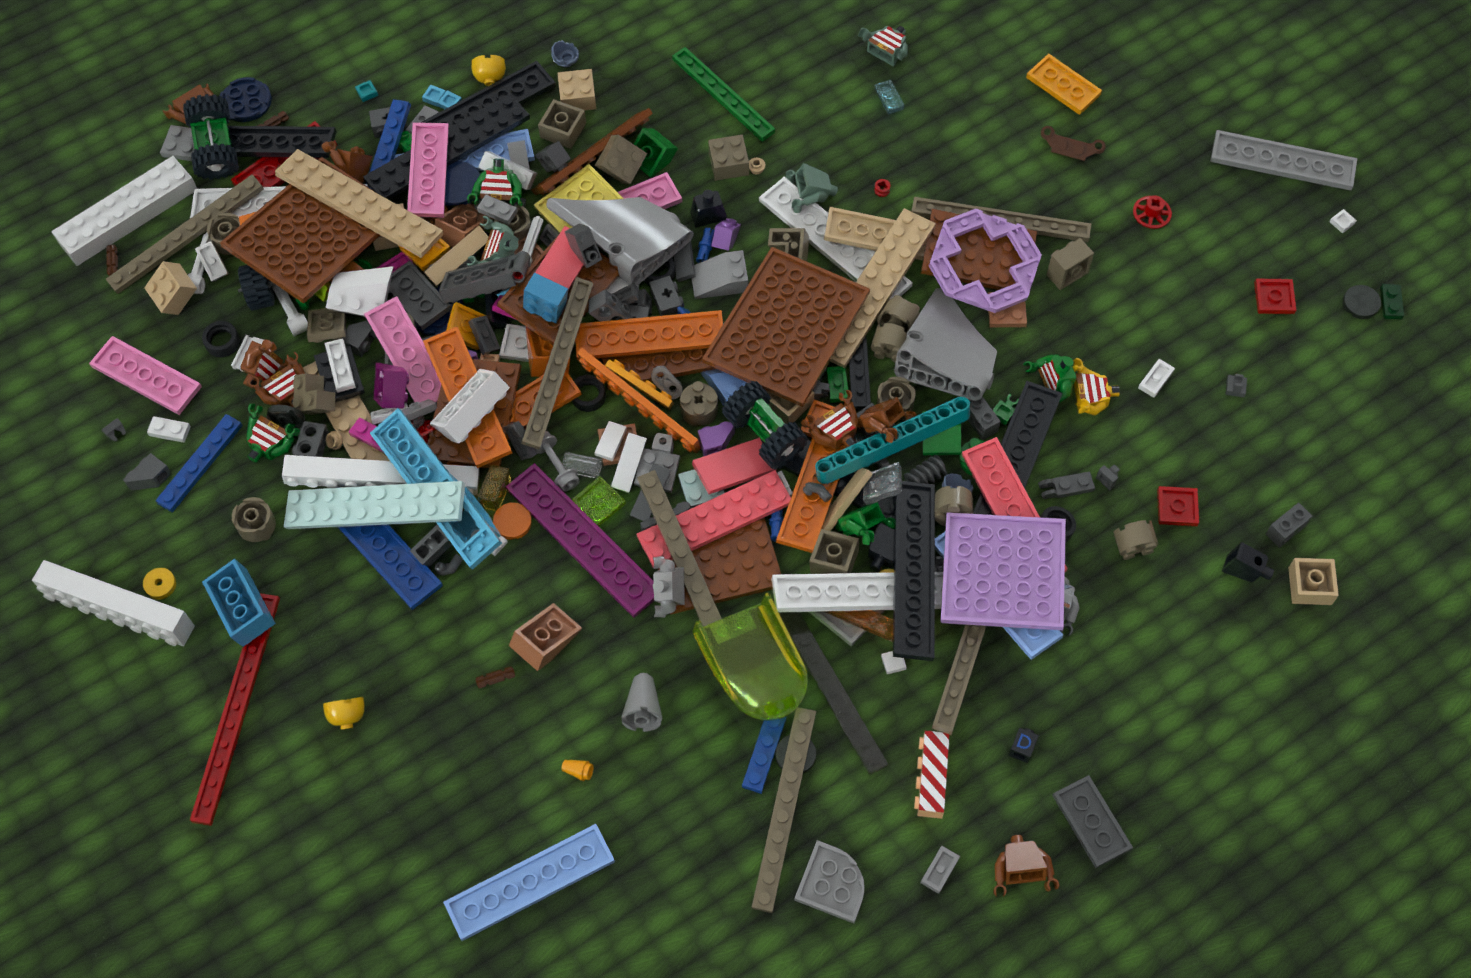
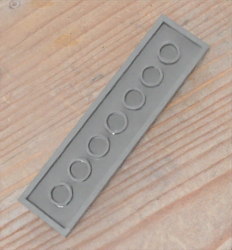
[1210,130,1357,190]

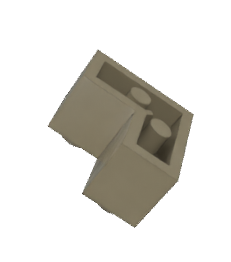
[768,228,809,261]
[293,373,335,415]

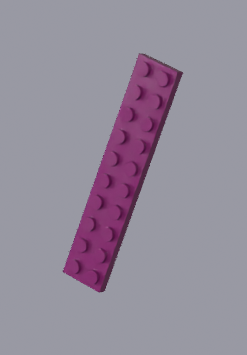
[506,463,654,618]

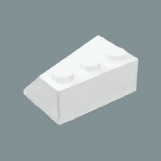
[326,266,393,317]

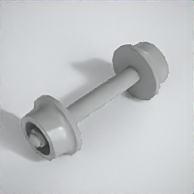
[534,431,579,491]

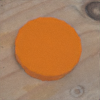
[493,503,532,540]

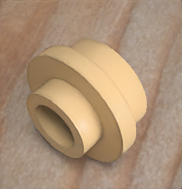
[749,157,765,175]
[326,431,343,450]

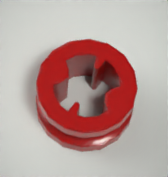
[874,179,891,197]

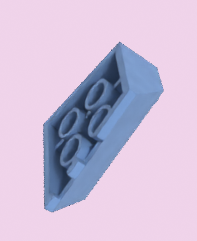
[700,369,747,406]

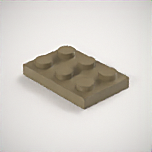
[307,308,346,343]

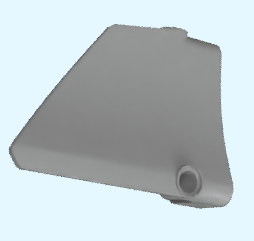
[546,197,694,285]
[894,288,997,401]

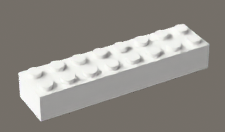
[51,156,197,266]
[32,560,195,647]

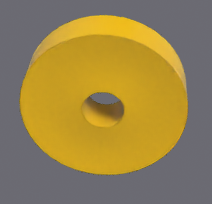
[143,568,176,599]

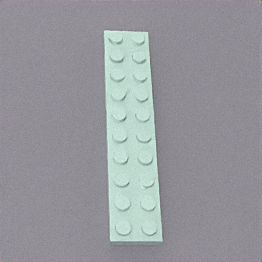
[284,481,465,529]

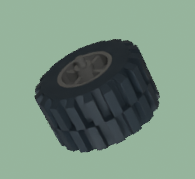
[238,265,275,311]

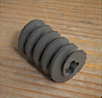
[904,454,947,484]

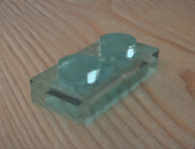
[875,79,905,114]

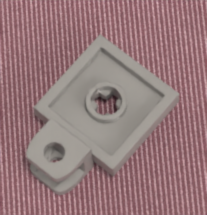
[634,433,680,493]

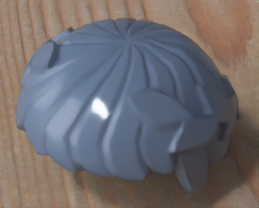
[551,40,579,67]
[942,473,973,493]

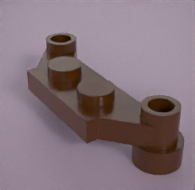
[1041,126,1106,161]

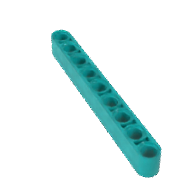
[815,397,970,484]

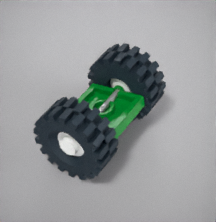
[183,94,239,180]
[722,381,808,470]

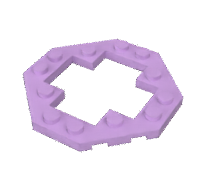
[929,209,1042,313]

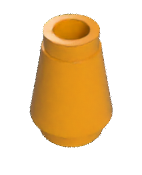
[562,759,594,781]

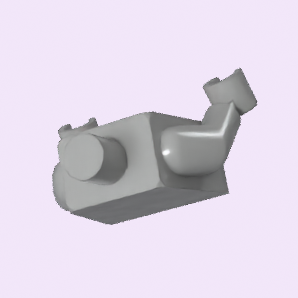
[653,556,685,618]

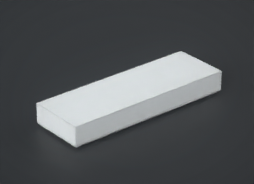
[325,338,356,393]
[611,433,647,493]

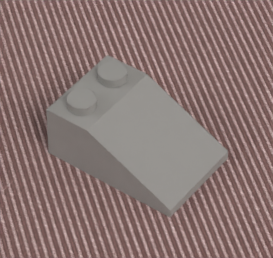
[691,250,748,299]

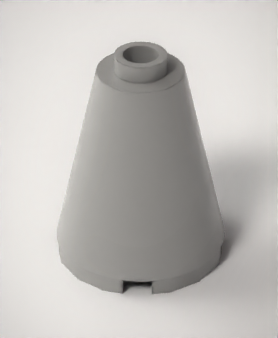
[622,673,662,732]

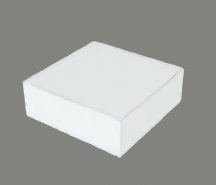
[1330,209,1357,233]
[881,651,906,674]

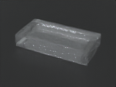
[562,452,602,479]

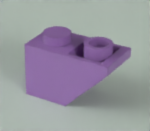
[711,218,741,251]
[698,421,735,456]

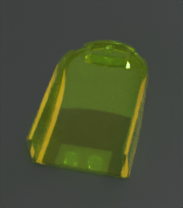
[692,592,808,721]

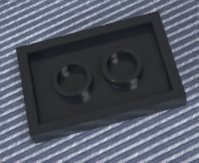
[314,344,365,403]

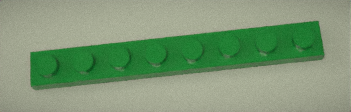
[672,47,775,142]

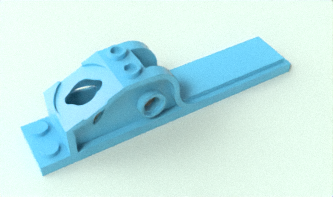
[370,408,502,569]

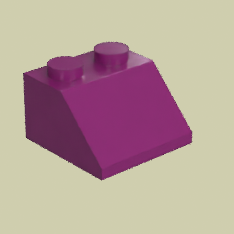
[373,363,409,408]

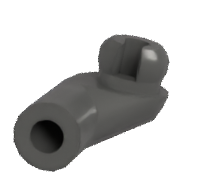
[803,482,832,502]
[435,554,464,576]

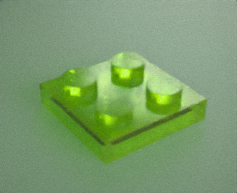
[571,476,626,527]

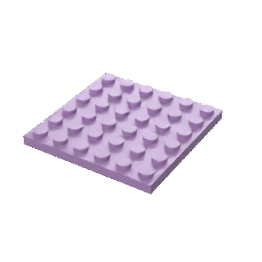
[941,513,1066,630]

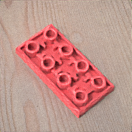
[535,226,584,291]
[692,438,776,494]

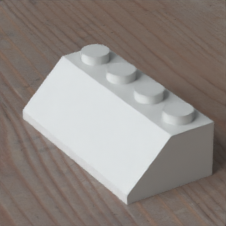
[430,369,510,443]

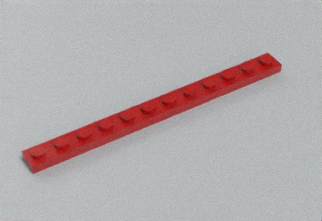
[190,593,280,826]

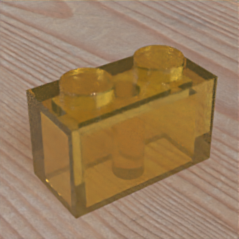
[477,464,512,511]

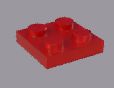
[1254,279,1296,314]
[1157,486,1199,526]

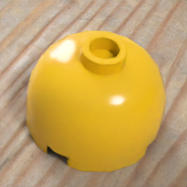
[471,55,506,86]
[323,697,364,730]

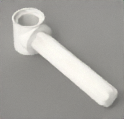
[522,216,543,268]
[188,233,211,294]
[272,284,308,336]

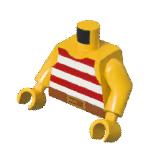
[1072,358,1120,415]

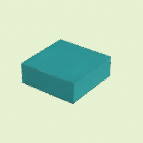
[355,80,378,102]

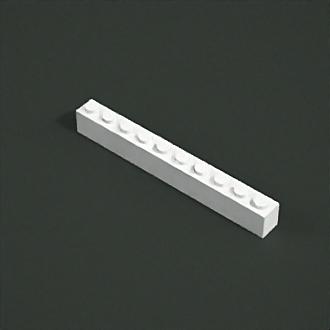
[282,455,479,496]

